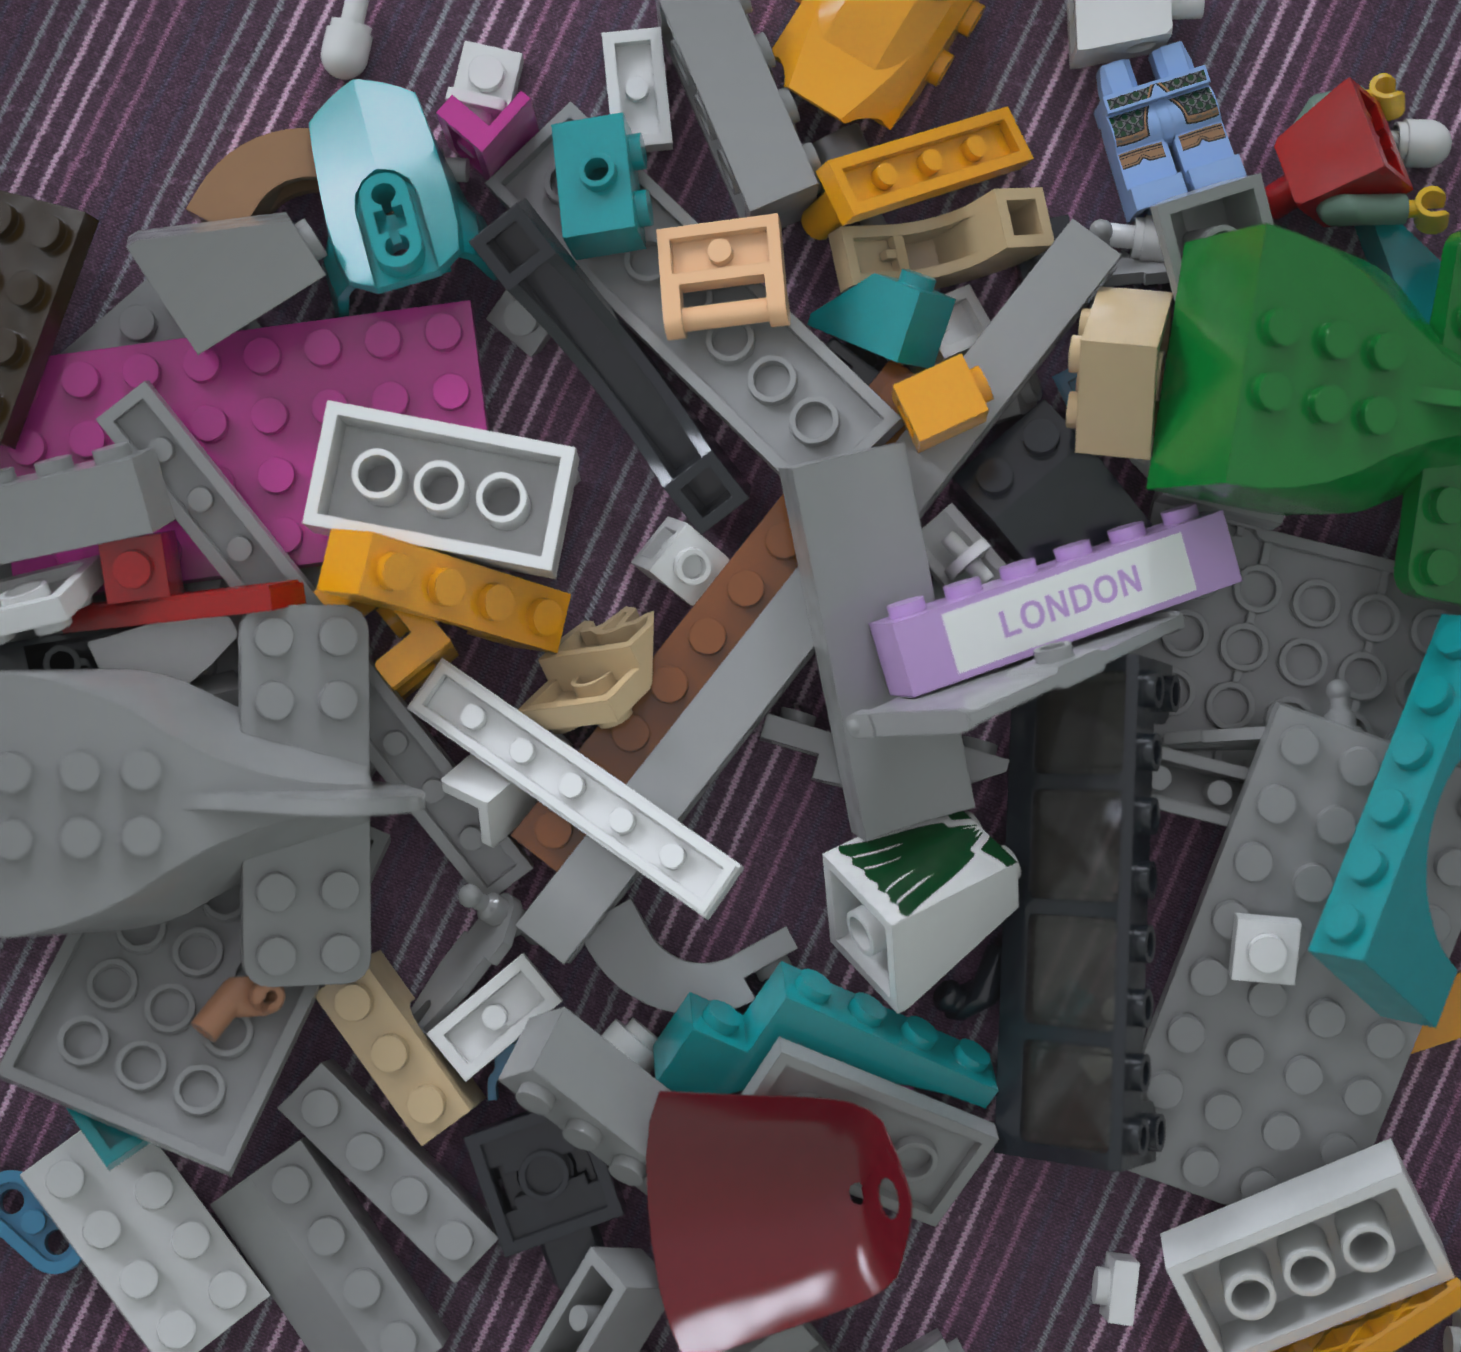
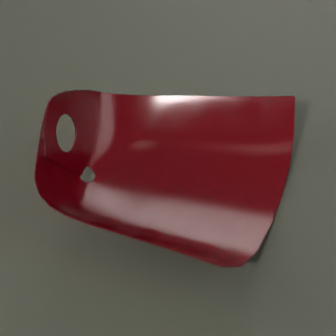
[646,1091,913,1352]

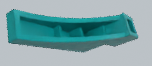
[653,961,999,1108]

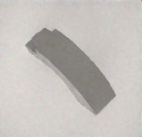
[584,899,798,1013]

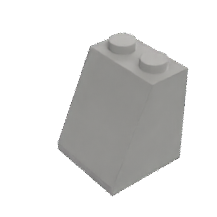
[126,212,328,355]

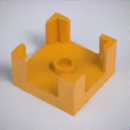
[313,590,459,700]

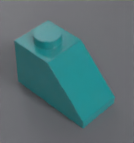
[807,268,956,368]

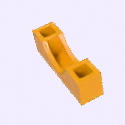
[316,528,571,653]

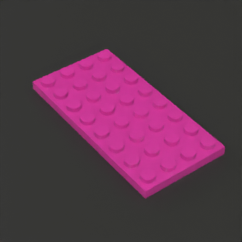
[0,300,489,596]

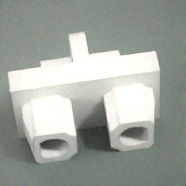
[922,503,1007,588]

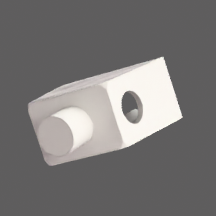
[1067,0,1205,69]

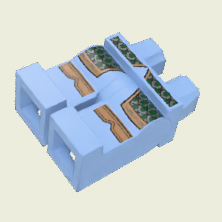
[1094,41,1247,224]

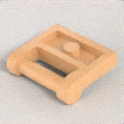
[656,213,791,341]

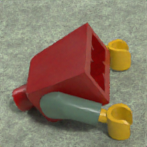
[1265,73,1450,234]

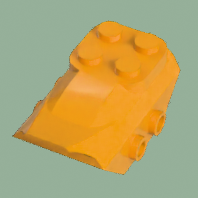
[772,0,986,130]

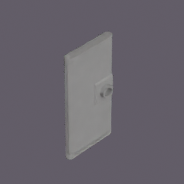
[845,609,1185,738]

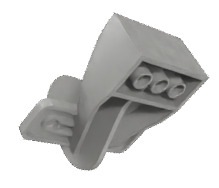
[0,605,425,987]

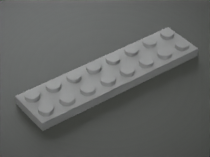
[485,101,904,476]

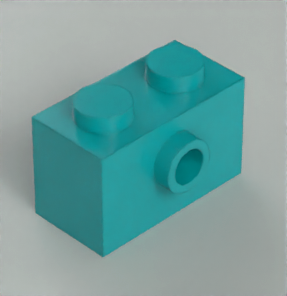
[551,112,654,260]

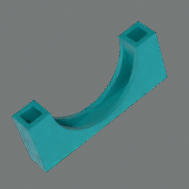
[1308,614,1461,1028]

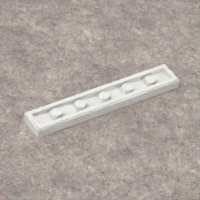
[407,658,745,920]

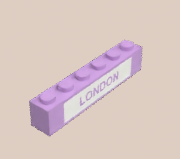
[869,503,1242,697]

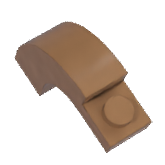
[186,128,394,223]

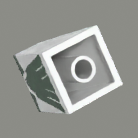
[822,811,1021,1014]

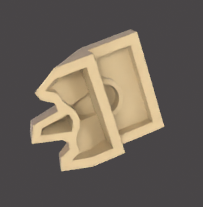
[518,606,654,734]

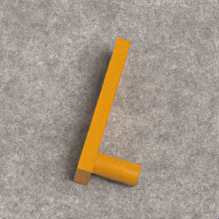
[801,106,1034,240]

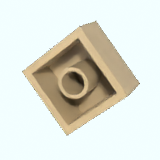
[1066,286,1173,460]

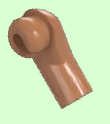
[190,976,286,1042]

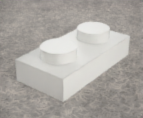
[602,27,673,152]
[427,953,563,1082]

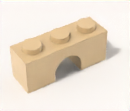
[316,950,486,1147]

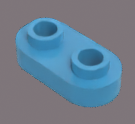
[0,1170,82,1274]

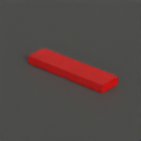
[62,579,306,633]

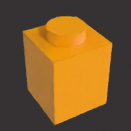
[892,353,993,453]

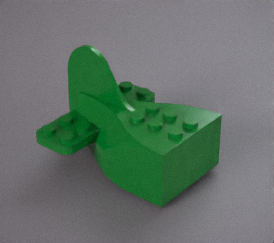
[1146,223,1461,607]

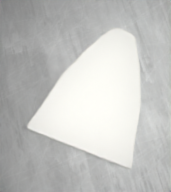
[88,616,237,683]

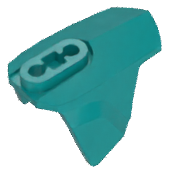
[308,79,498,318]

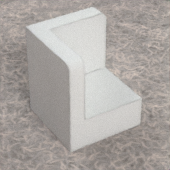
[442,754,537,848]

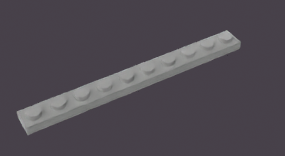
[96,380,534,895]

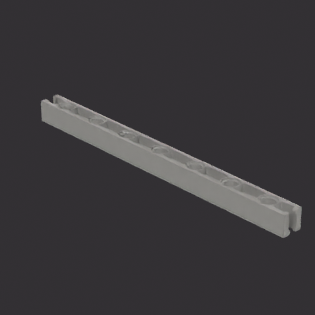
[515,218,1122,964]

